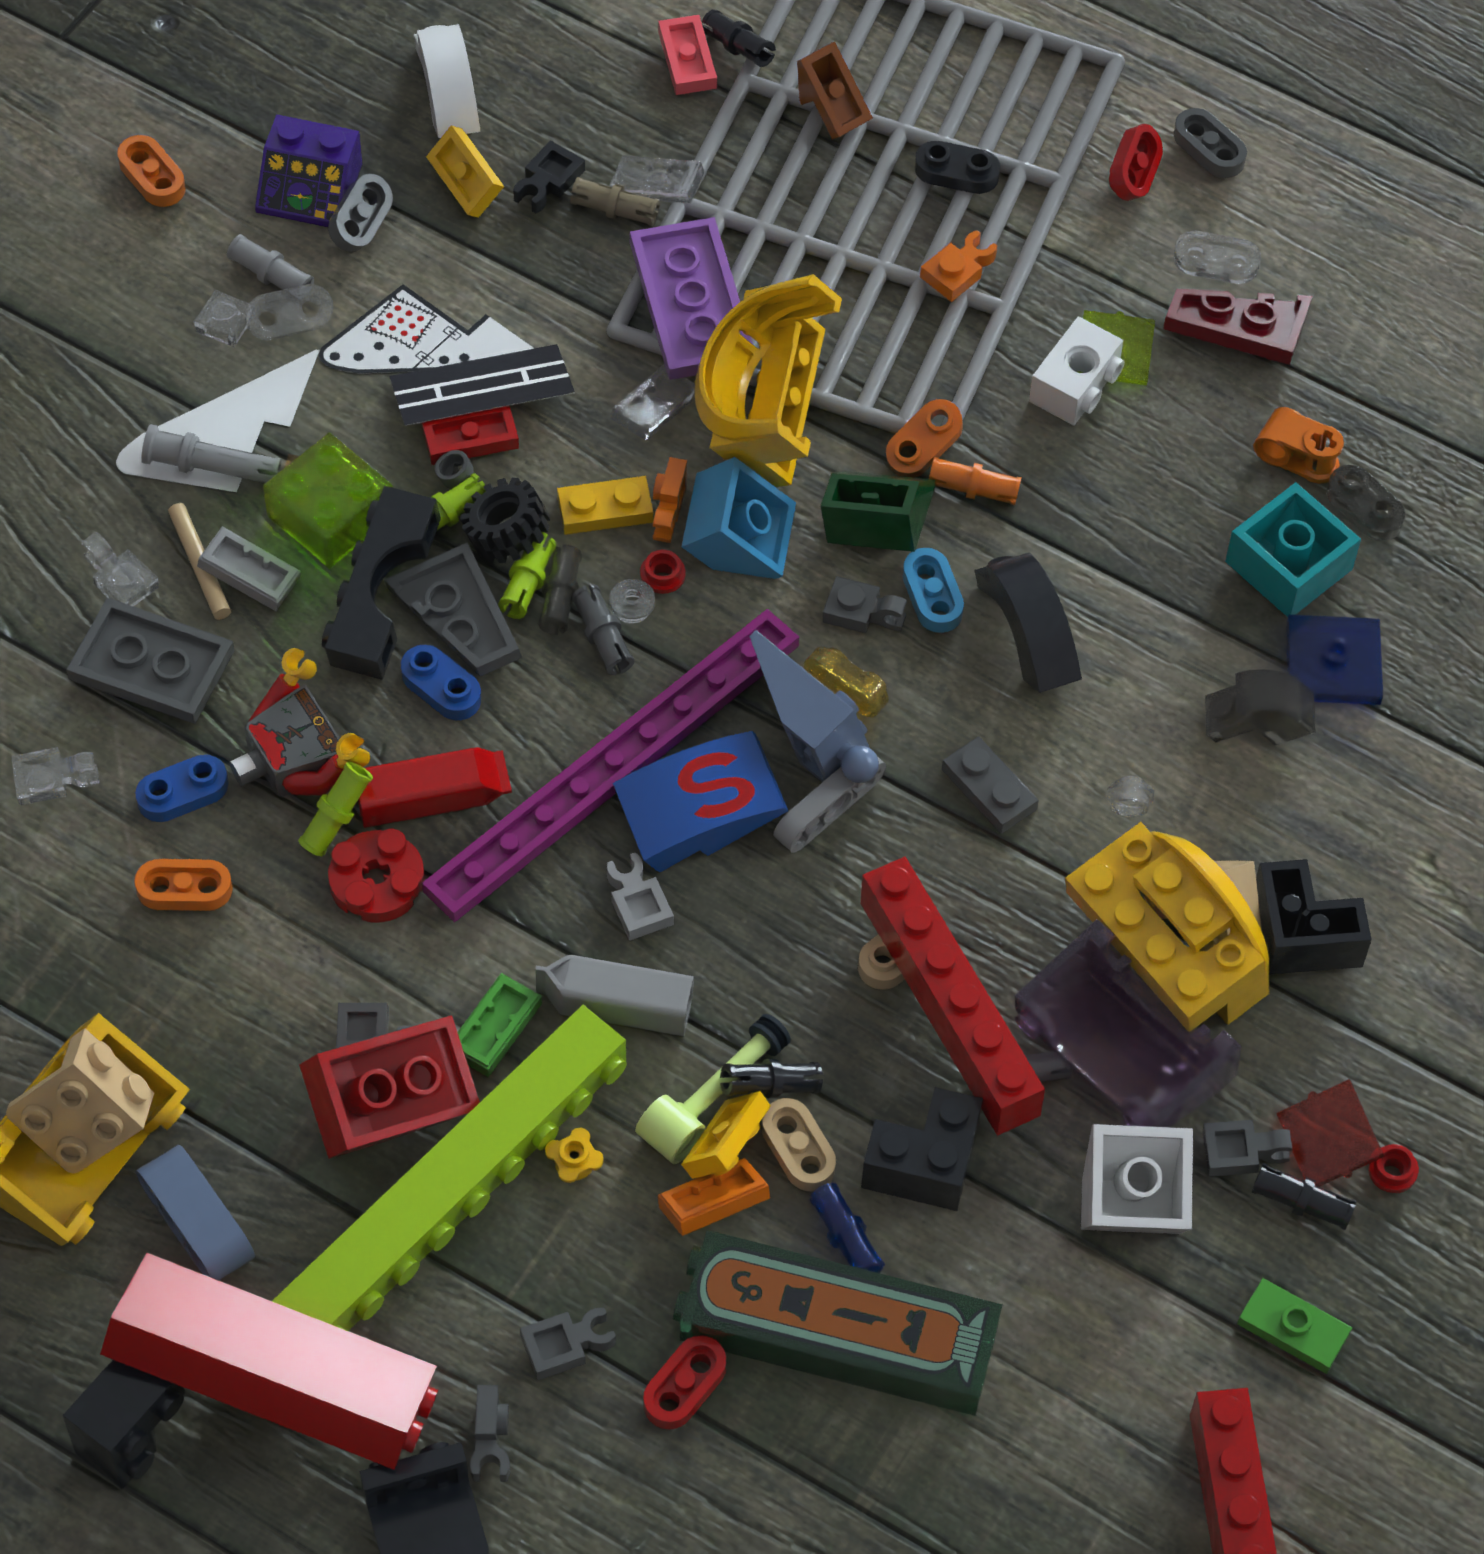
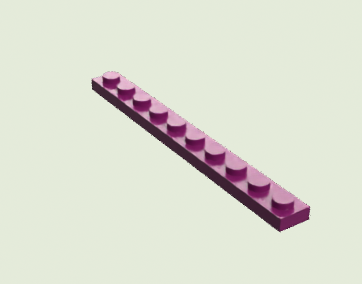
[422,609,799,923]

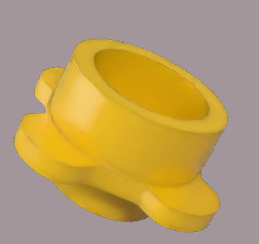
[545,1128,604,1183]

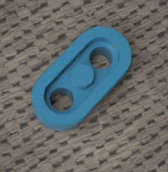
[903,548,964,633]

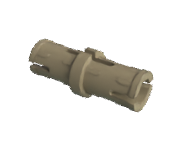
[570,177,661,227]

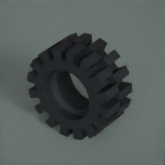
[461,477,550,563]

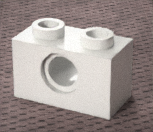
[1029,316,1125,426]

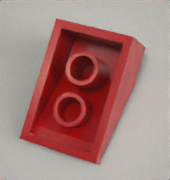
[299,1015,480,1159]

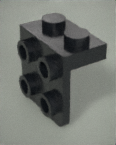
[359,1442,489,1554]

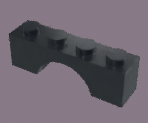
[321,485,441,680]

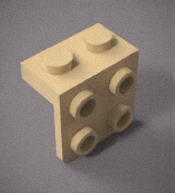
[6,1028,154,1173]

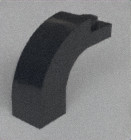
[974,552,1082,693]

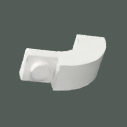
[414,24,480,138]

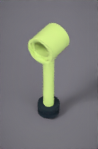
[635,1014,791,1164]

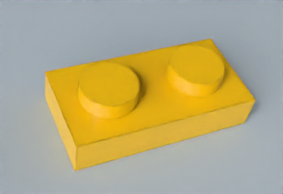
[426,125,504,218]
[557,476,653,535]
[681,1091,771,1179]

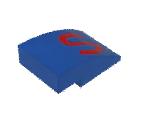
[613,731,788,873]

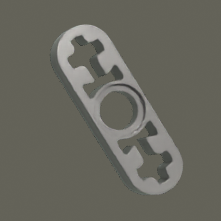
[773,758,886,853]

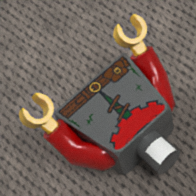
[229,648,370,797]

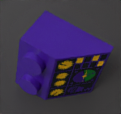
[255,114,362,227]

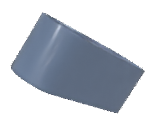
[135,1144,255,1281]

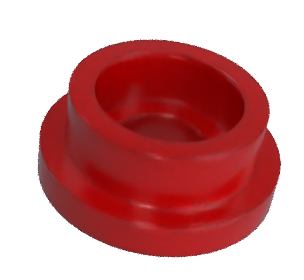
[640,549,686,594]
[1368,1144,1419,1193]

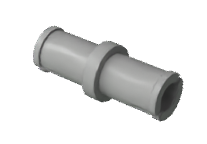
[227,234,314,301]

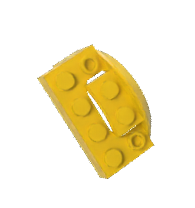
[695,274,842,487]
[1065,822,1269,1032]

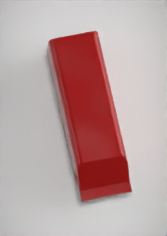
[358,747,512,828]

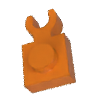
[920,230,997,302]
[653,457,687,543]

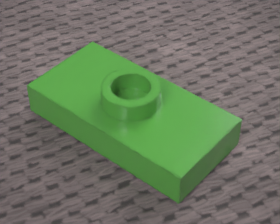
[458,973,542,1077]
[1237,1278,1353,1374]

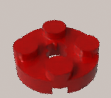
[328,828,425,923]

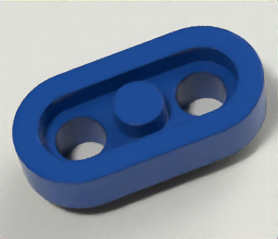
[401,645,481,720]
[135,755,229,822]

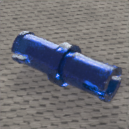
[809,1182,885,1280]

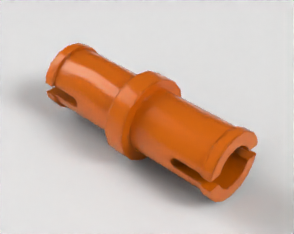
[929,456,1022,506]

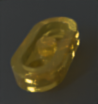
[804,647,889,718]

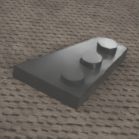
[384,543,522,677]

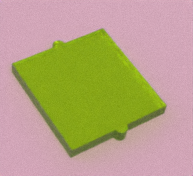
[1077,310,1155,385]

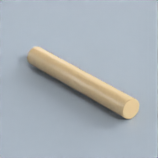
[168,503,231,620]

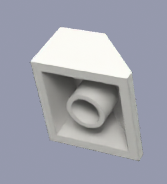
[1081,1124,1193,1234]

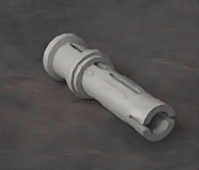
[141,424,282,486]

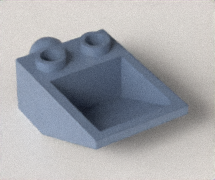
[749,630,879,783]

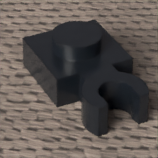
[513,140,585,214]

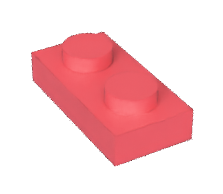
[658,15,717,95]

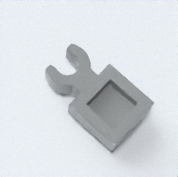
[607,853,674,941]

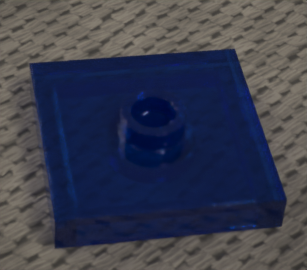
[1286,614,1383,705]

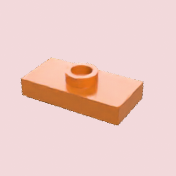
[657,1158,770,1236]

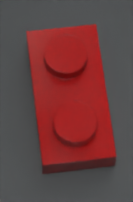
[422,405,519,465]

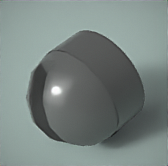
[435,450,474,489]

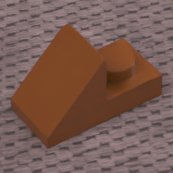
[797,41,873,139]

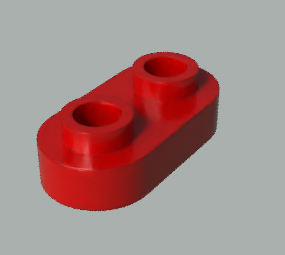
[1109,124,1163,201]
[643,1336,726,1429]

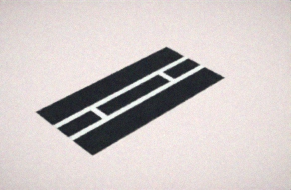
[389,344,575,425]

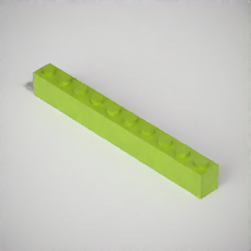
[272,1004,627,1331]

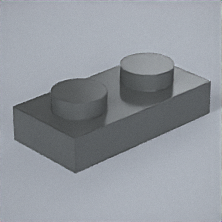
[942,736,1039,834]

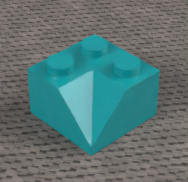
[1225,482,1361,619]

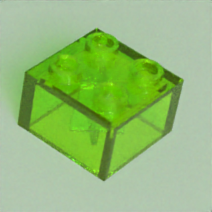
[263,432,393,569]

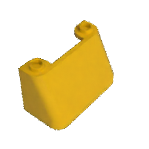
[0,1013,190,1246]

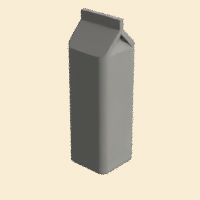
[536,955,694,1036]

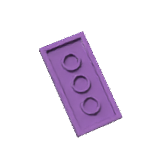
[630,217,753,380]

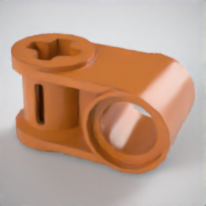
[1253,407,1344,484]

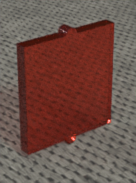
[1276,1079,1385,1187]

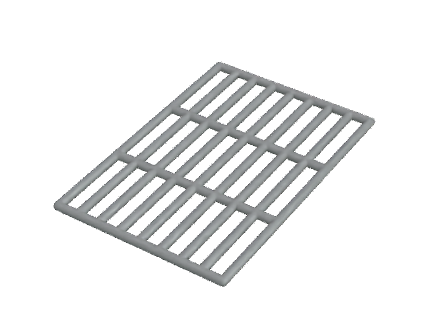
[606,0,1125,448]

